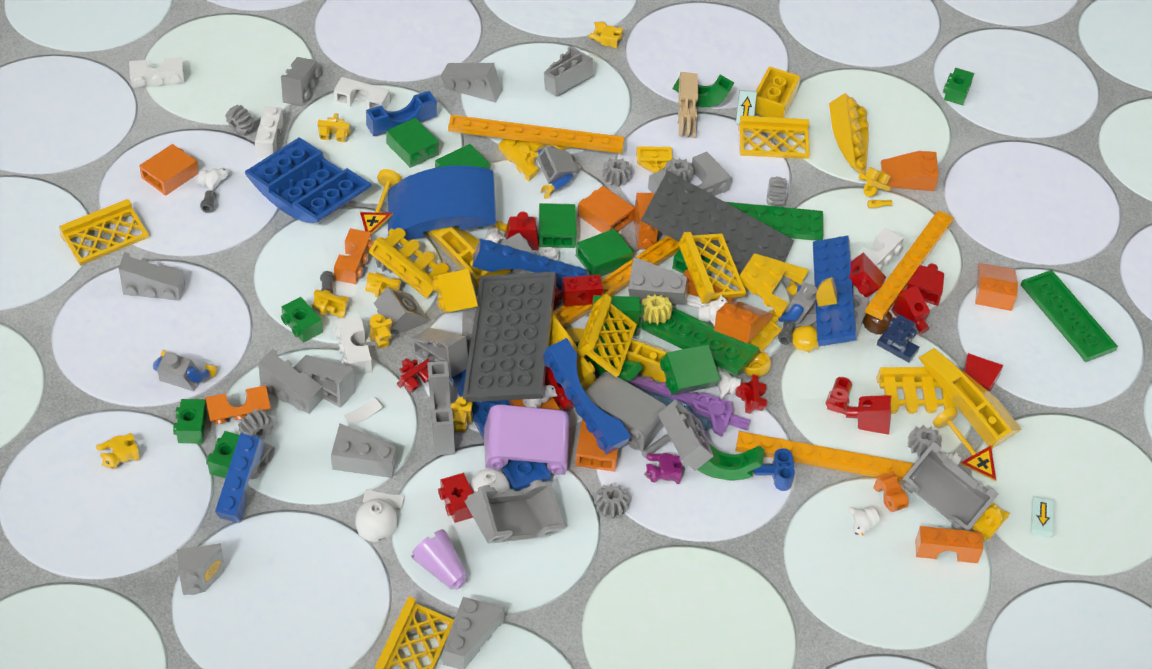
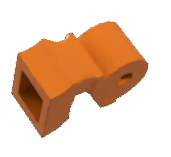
[873,471,909,512]

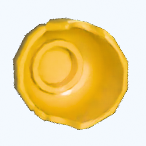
[792,325,820,353]
[743,352,771,378]

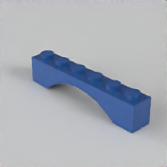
[472,238,587,291]
[543,338,631,455]

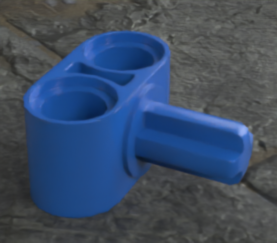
[753,448,795,491]

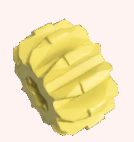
[641,294,672,325]

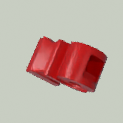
[825,377,852,415]

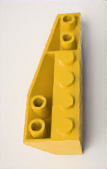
[829,93,869,175]
[426,226,511,289]
[549,313,597,391]
[566,327,671,382]
[918,348,1022,449]

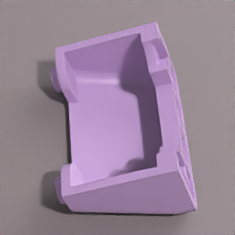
[484,405,569,475]

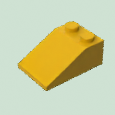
[432,269,478,313]

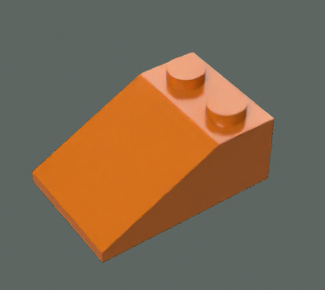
[881,151,939,191]
[975,263,1018,311]
[714,301,774,343]

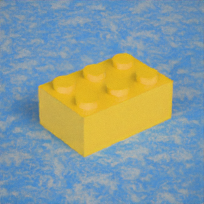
[754,66,801,118]

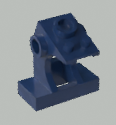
[876,315,920,363]

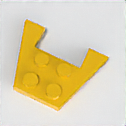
[498,139,569,181]
[740,253,809,318]

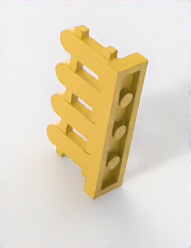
[369,228,449,299]
[876,367,957,414]

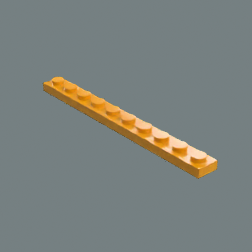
[448,115,624,154]
[865,210,954,320]
[553,236,680,329]
[735,431,915,482]

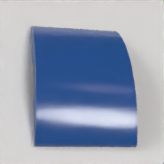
[245,137,372,223]
[388,165,496,240]

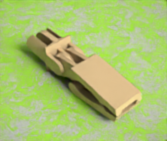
[677,72,698,138]

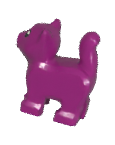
[644,453,682,484]

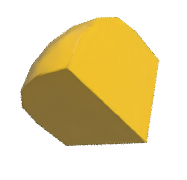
[816,277,837,307]

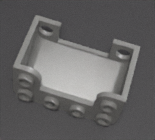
[580,372,667,452]
[465,480,565,544]

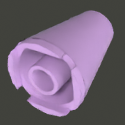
[411,529,467,590]

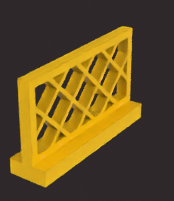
[738,116,810,159]
[59,199,149,266]
[678,232,746,304]
[576,293,637,377]
[374,596,454,669]

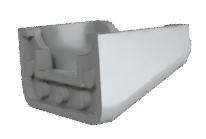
[902,441,998,531]

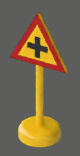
[360,169,402,235]
[933,407,996,481]

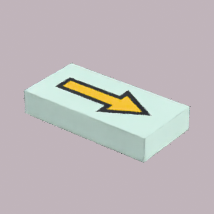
[736,90,757,125]
[1031,497,1054,537]

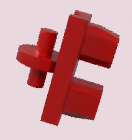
[397,358,430,393]
[735,374,767,414]

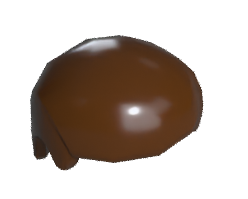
[863,311,893,335]

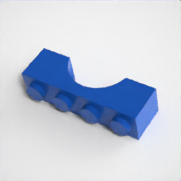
[366,91,437,136]
[215,433,265,523]

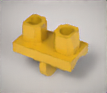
[317,113,351,142]
[858,167,891,197]
[365,272,401,298]
[312,289,348,318]
[369,314,392,349]
[451,396,473,432]
[972,502,1010,541]

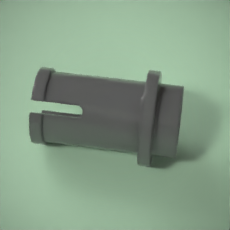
[200,190,217,213]
[320,271,335,294]
[778,321,795,345]

